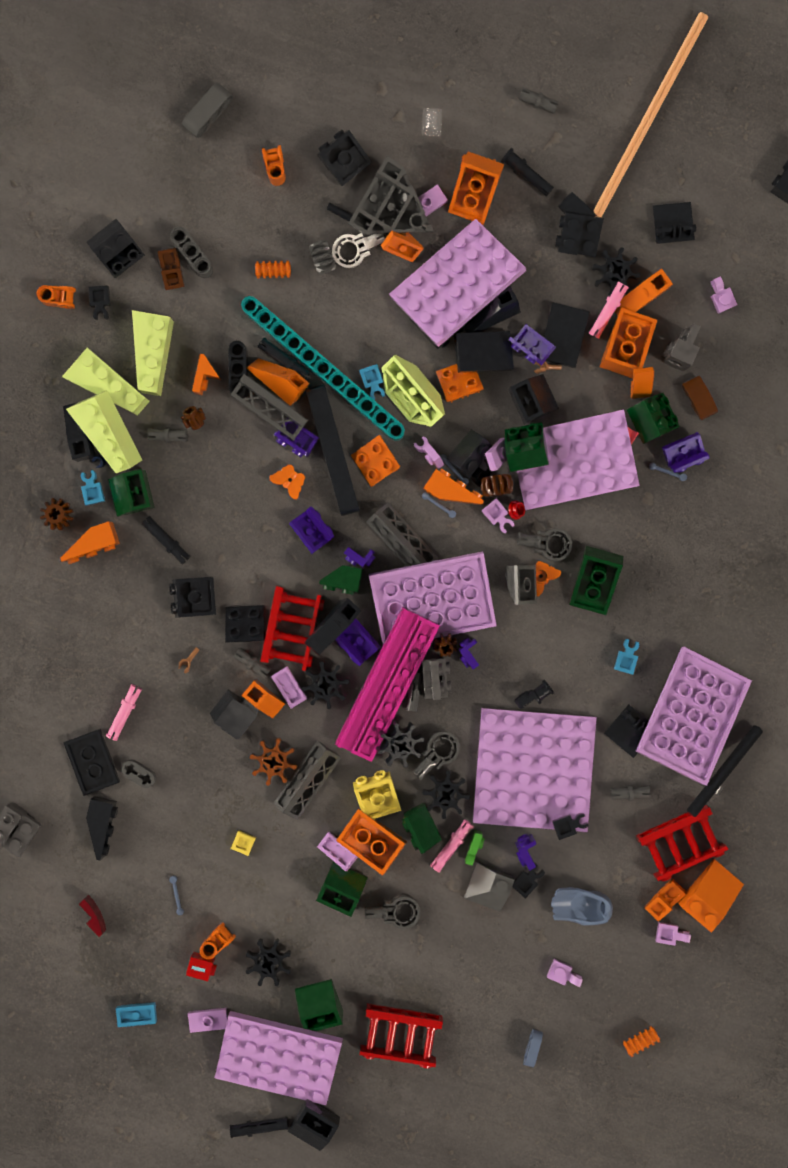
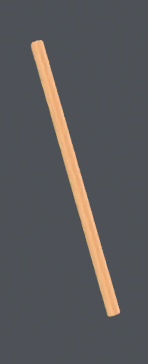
[593,12,708,217]

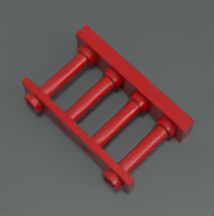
[260,586,325,671]
[636,805,729,881]
[359,1003,443,1069]

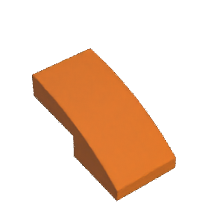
[630,367,654,399]
[645,878,686,922]

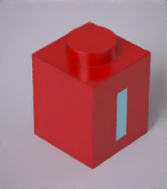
[186,952,217,982]

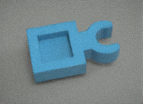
[359,364,385,400]
[81,470,105,506]
[614,639,639,675]

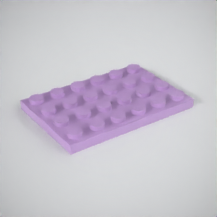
[389,219,526,347]
[517,410,640,510]
[369,551,496,645]
[636,647,752,786]
[215,1011,343,1105]

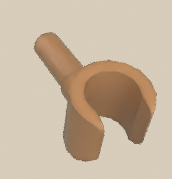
[534,361,562,374]
[178,648,199,673]

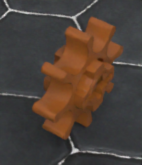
[250,738,297,786]

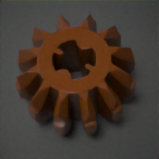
[481,474,514,497]
[40,498,74,530]

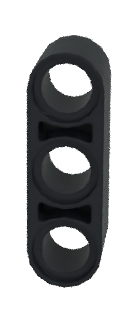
[228,340,248,399]

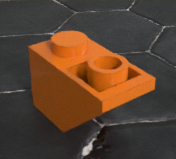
[241,679,285,718]

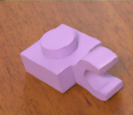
[711,276,737,314]
[414,436,444,469]
[655,922,691,946]
[547,958,583,987]

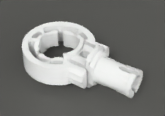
[332,233,385,268]

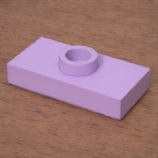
[418,184,448,216]
[485,438,507,471]
[271,666,308,709]
[317,832,358,871]
[188,1008,228,1033]

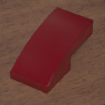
[79,895,106,937]

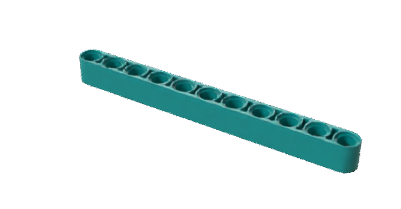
[241,296,405,441]

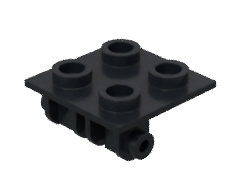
[653,202,696,244]
[225,605,265,643]
[604,704,649,758]

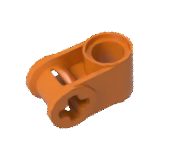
[262,145,286,186]
[37,285,76,309]
[200,922,236,959]

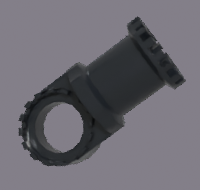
[514,679,554,709]

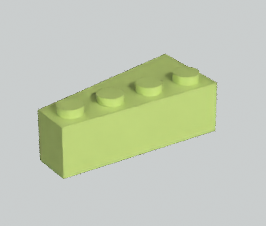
[132,310,174,396]
[62,348,150,416]
[66,391,142,473]

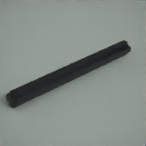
[687,725,763,817]

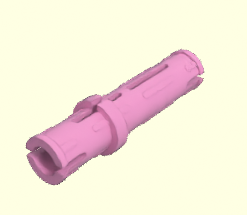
[589,281,629,339]
[106,684,142,741]
[430,819,474,873]

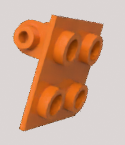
[436,364,484,403]
[351,435,400,487]

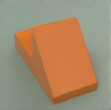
[381,231,424,263]
[192,354,221,395]

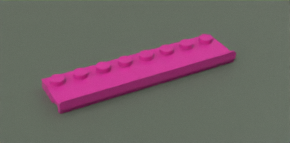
[335,607,440,762]

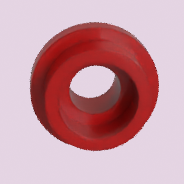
[508,500,525,520]

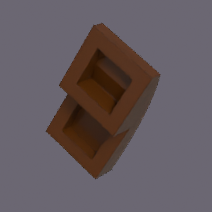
[157,248,185,290]
[682,375,718,420]

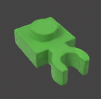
[465,829,485,866]

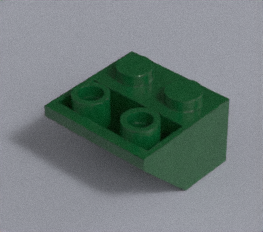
[626,392,680,444]
[504,422,549,472]
[108,469,155,517]
[319,565,363,595]
[402,803,442,854]
[316,861,368,917]
[295,979,343,1032]

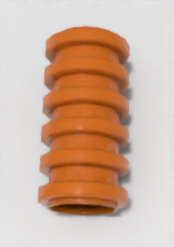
[255,260,291,279]
[623,1026,660,1057]

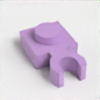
[482,498,515,534]

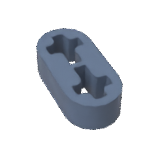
[523,1029,543,1067]

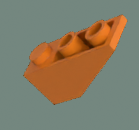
[614,269,673,316]
[247,358,310,406]
[423,469,484,505]
[60,521,120,564]

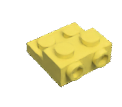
[353,770,402,819]

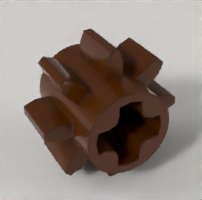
[181,406,206,430]
[434,633,457,657]

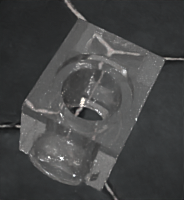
[422,108,442,136]

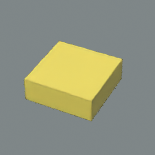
[231,830,256,856]

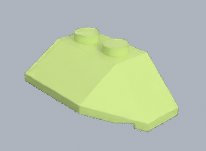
[382,355,445,427]

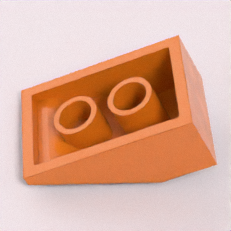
[448,151,504,225]
[600,307,657,379]
[336,809,407,875]
[677,859,744,933]

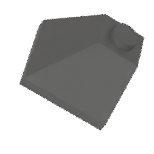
[505,565,537,605]
[464,862,514,912]

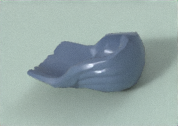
[551,887,613,925]

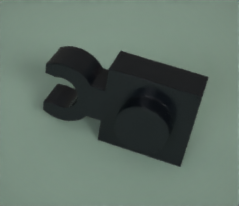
[88,285,111,320]
[552,813,589,840]
[512,863,545,899]

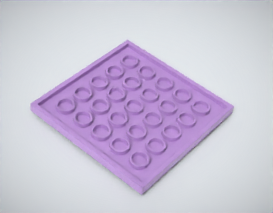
[473,708,597,832]

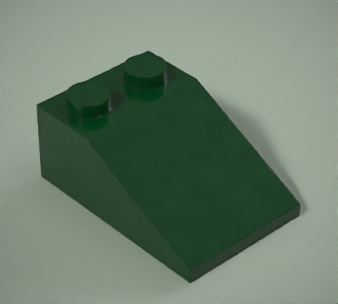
[569,546,624,615]

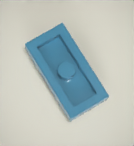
[116,1002,157,1027]

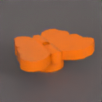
[269,465,305,500]
[536,561,561,597]

